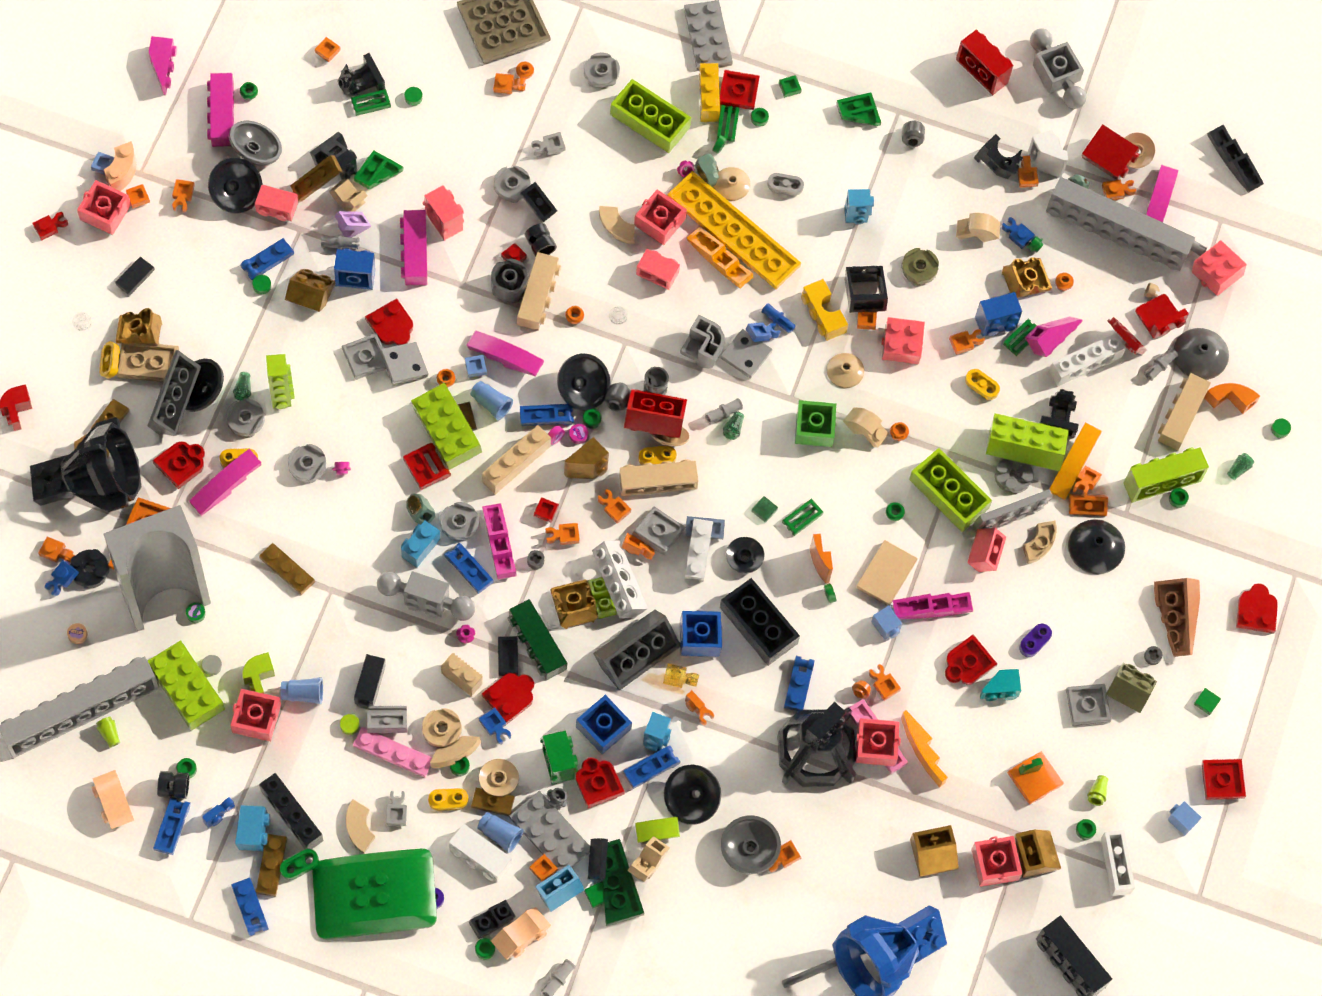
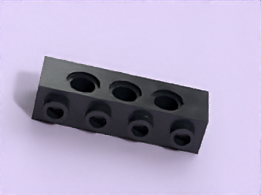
[259,772,324,849]

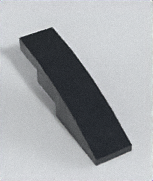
[1207,124,1264,193]

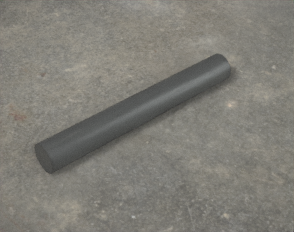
[782,958,837,988]

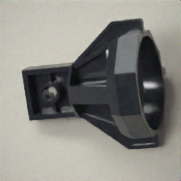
[30,417,142,512]
[777,701,857,787]

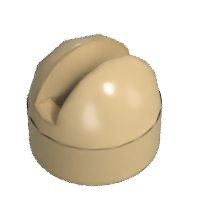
[1144,282,1160,298]

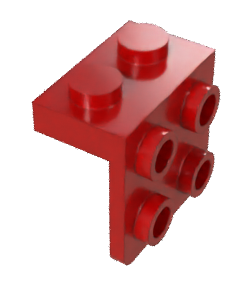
[1135,294,1189,339]

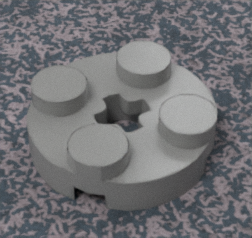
[584,52,620,88]
[494,166,531,203]
[226,398,265,437]
[288,444,327,483]
[995,458,1033,494]
[440,502,479,541]

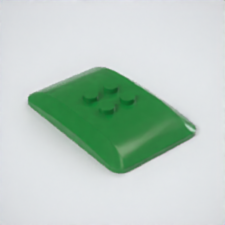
[312,848,437,940]

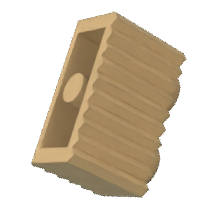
[441,653,483,697]

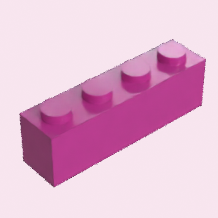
[207,73,234,147]
[400,210,428,285]

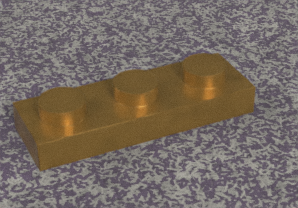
[290,155,342,202]
[259,543,315,596]
[256,834,287,897]

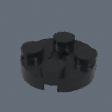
[70,549,110,589]

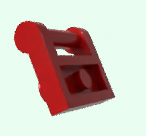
[403,443,451,490]

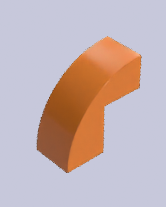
[1204,383,1260,414]

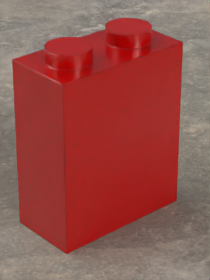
[1082,124,1140,180]

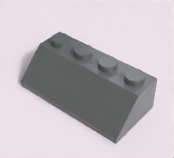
[147,350,201,436]
[593,609,680,690]

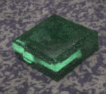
[751,496,779,523]

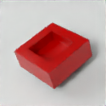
[501,243,527,262]
[534,497,559,523]

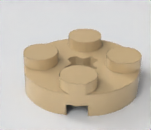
[422,708,462,748]

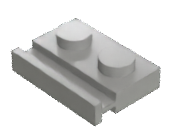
[367,706,407,733]

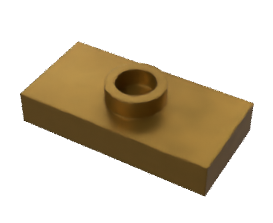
[91,399,129,429]
[471,787,515,816]

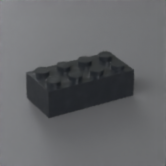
[719,578,800,666]
[1036,915,1113,996]

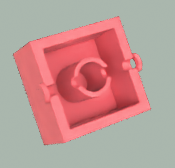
[77,180,131,235]
[422,185,464,241]
[634,189,687,245]
[1192,240,1247,296]
[881,317,925,364]
[230,689,281,742]
[855,718,901,766]
[971,836,1022,887]

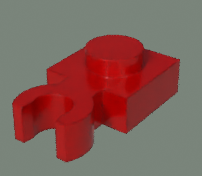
[32,212,68,241]

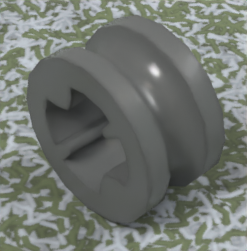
[527,550,544,570]
[1144,646,1163,665]

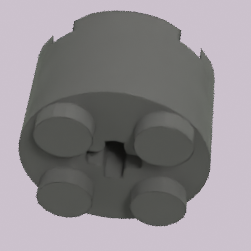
[491,259,529,303]

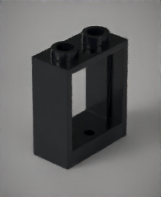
[845,266,888,313]

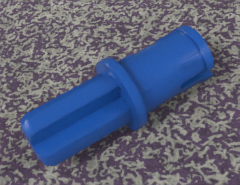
[761,303,796,333]

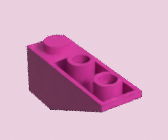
[149,36,177,95]
[1025,316,1083,357]

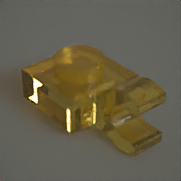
[663,663,699,688]

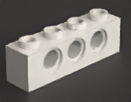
[1048,333,1126,387]
[592,541,648,618]

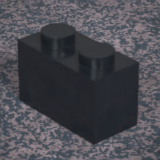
[520,182,558,223]

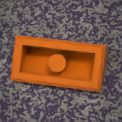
[1068,494,1108,516]

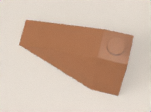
[1154,578,1200,657]

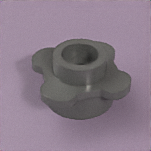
[547,788,568,807]

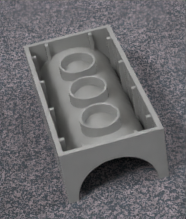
[103,505,211,632]

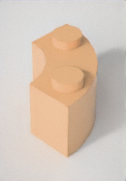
[103,141,136,191]
[91,770,134,829]
[491,907,551,960]

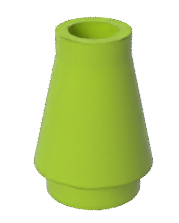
[96,716,121,748]
[1087,775,1109,806]

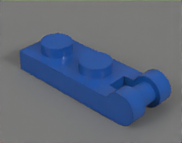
[240,238,294,280]
[520,404,574,427]
[444,543,494,594]
[784,655,815,711]
[623,745,681,789]
[153,797,191,855]
[231,877,269,936]

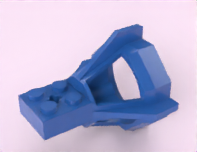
[832,905,947,996]

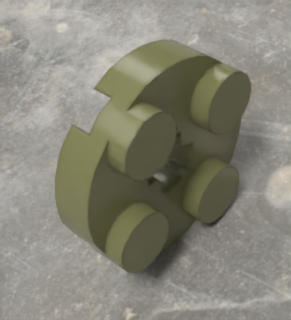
[901,248,939,285]

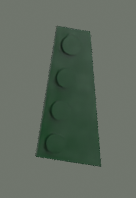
[603,838,645,927]

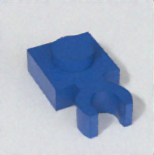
[1001,217,1035,249]
[746,322,781,342]
[44,560,79,596]
[479,708,511,745]
[202,797,235,828]

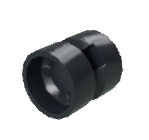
[524,223,557,257]
[157,771,190,799]

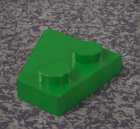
[836,92,882,126]
[354,150,404,190]

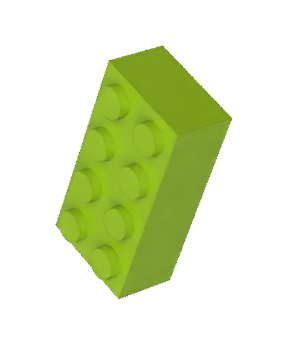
[610,79,691,153]
[411,382,482,470]
[986,413,1068,471]
[1123,447,1209,503]
[909,448,992,532]
[148,640,225,731]

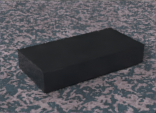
[115,256,155,296]
[498,636,518,676]
[588,838,608,880]

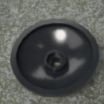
[208,157,263,214]
[557,353,611,410]
[185,358,224,412]
[1068,519,1126,574]
[664,764,722,825]

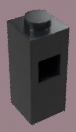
[354,654,386,709]

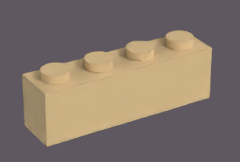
[517,252,561,331]
[1158,373,1211,451]
[482,425,551,495]
[619,459,699,496]

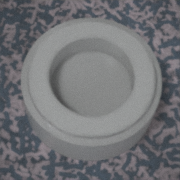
[202,655,222,676]

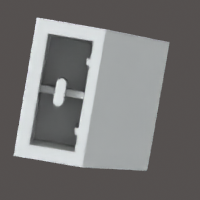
[1027,130,1068,178]

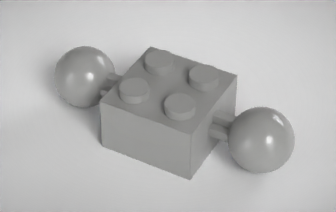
[1030,28,1087,109]
[377,571,475,621]

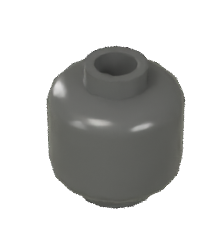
[901,120,925,148]
[605,382,631,411]

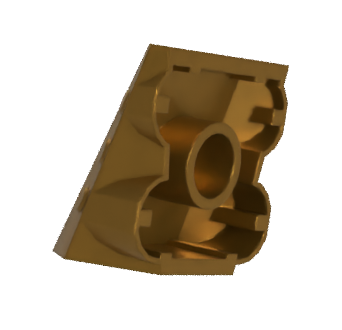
[1002,257,1052,298]
[115,308,163,344]
[550,579,598,629]

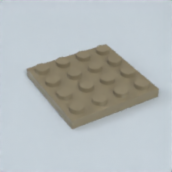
[457,0,551,64]

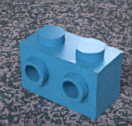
[844,189,874,224]
[401,520,441,568]
[643,711,672,752]
[235,805,270,851]
[535,865,585,912]

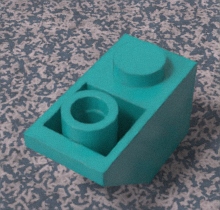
[980,669,1022,701]

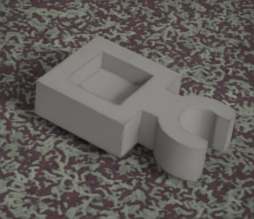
[531,132,566,156]
[386,791,407,826]

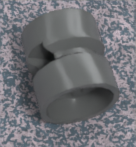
[643,366,669,395]

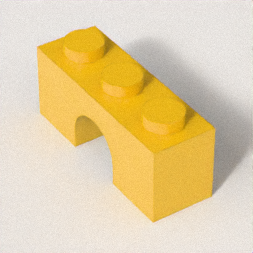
[699,63,720,122]
[801,279,848,341]

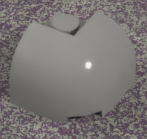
[680,314,725,369]

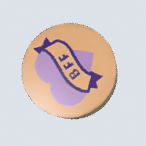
[67,623,88,644]

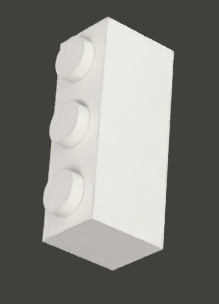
[685,519,713,581]
[449,823,512,882]
[1101,830,1135,896]

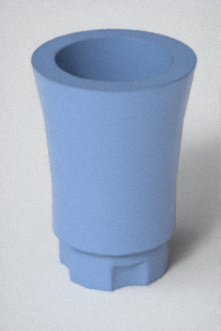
[470,381,513,420]
[280,677,323,704]
[477,812,524,853]

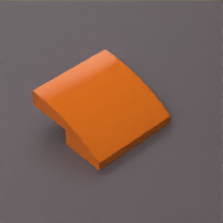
[810,534,833,583]
[1007,751,1064,805]

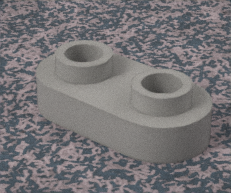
[767,173,804,196]

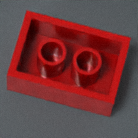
[956,29,1014,95]
[624,389,687,438]

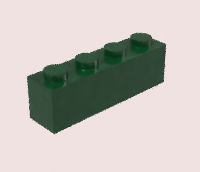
[507,599,568,680]

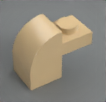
[329,179,368,212]
[956,213,1000,242]
[843,407,889,448]
[628,836,670,882]

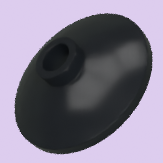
[726,537,765,573]

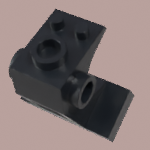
[338,52,385,96]
[310,131,357,180]
[974,134,1023,179]
[1039,389,1079,438]

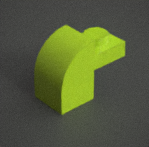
[243,652,275,694]

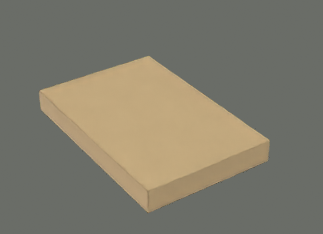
[117,343,179,382]
[856,540,918,606]

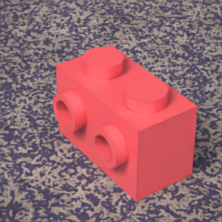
[255,185,298,222]
[636,249,680,290]
[967,528,1006,572]

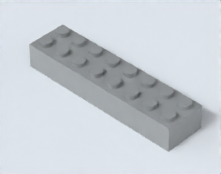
[1046,177,1196,271]
[0,656,159,759]

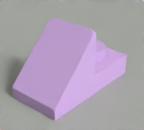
[334,211,371,237]

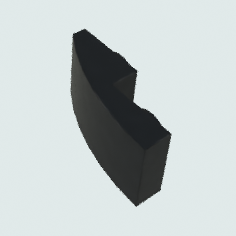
[469,900,516,939]

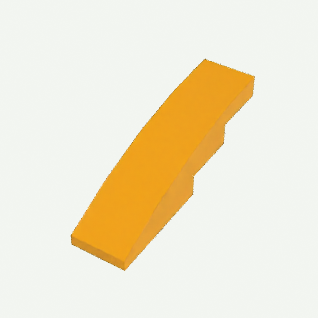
[687,227,753,288]
[1050,422,1102,500]
[901,710,948,788]

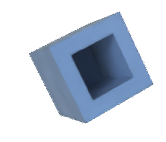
[871,605,902,640]
[1168,801,1202,836]

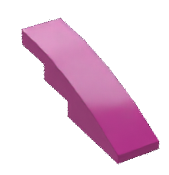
[1146,165,1179,222]
[467,330,544,377]
[189,449,262,516]
[482,503,517,580]
[892,592,973,619]

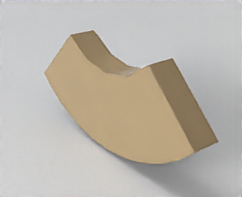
[599,206,635,244]
[1023,520,1057,564]
[430,736,481,768]
[346,799,375,854]

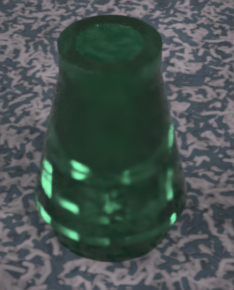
[233,372,252,401]
[723,411,745,440]
[1227,452,1255,480]

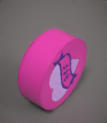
[569,424,588,444]
[548,426,565,445]

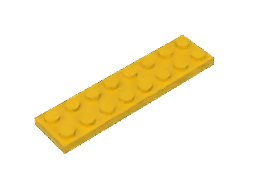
[667,171,801,290]

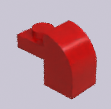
[0,384,33,431]

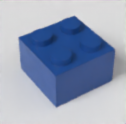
[334,248,376,290]
[975,292,1023,337]
[679,611,722,657]
[576,694,632,755]

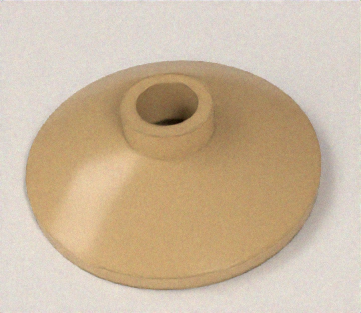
[1124,132,1155,169]
[714,167,750,201]
[827,353,864,388]
[652,427,690,446]
[479,759,519,797]

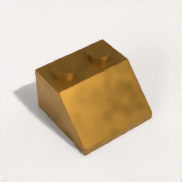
[564,437,609,479]

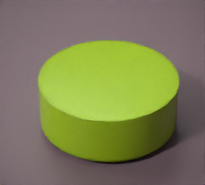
[340,714,360,735]

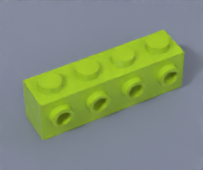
[266,354,295,409]

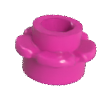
[677,160,695,178]
[332,462,351,475]
[456,625,476,644]

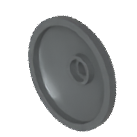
[229,120,282,165]
[1173,328,1229,380]
[721,815,781,874]

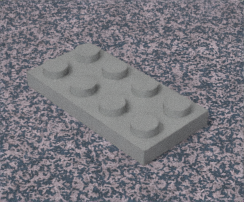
[684,0,733,70]
[973,489,1052,532]
[509,790,590,871]

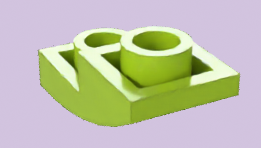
[588,577,617,619]
[635,817,680,843]

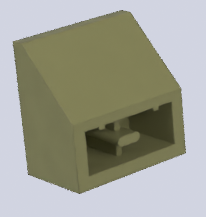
[1105,662,1157,713]

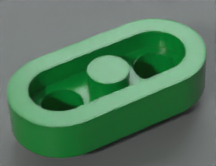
[280,849,319,880]

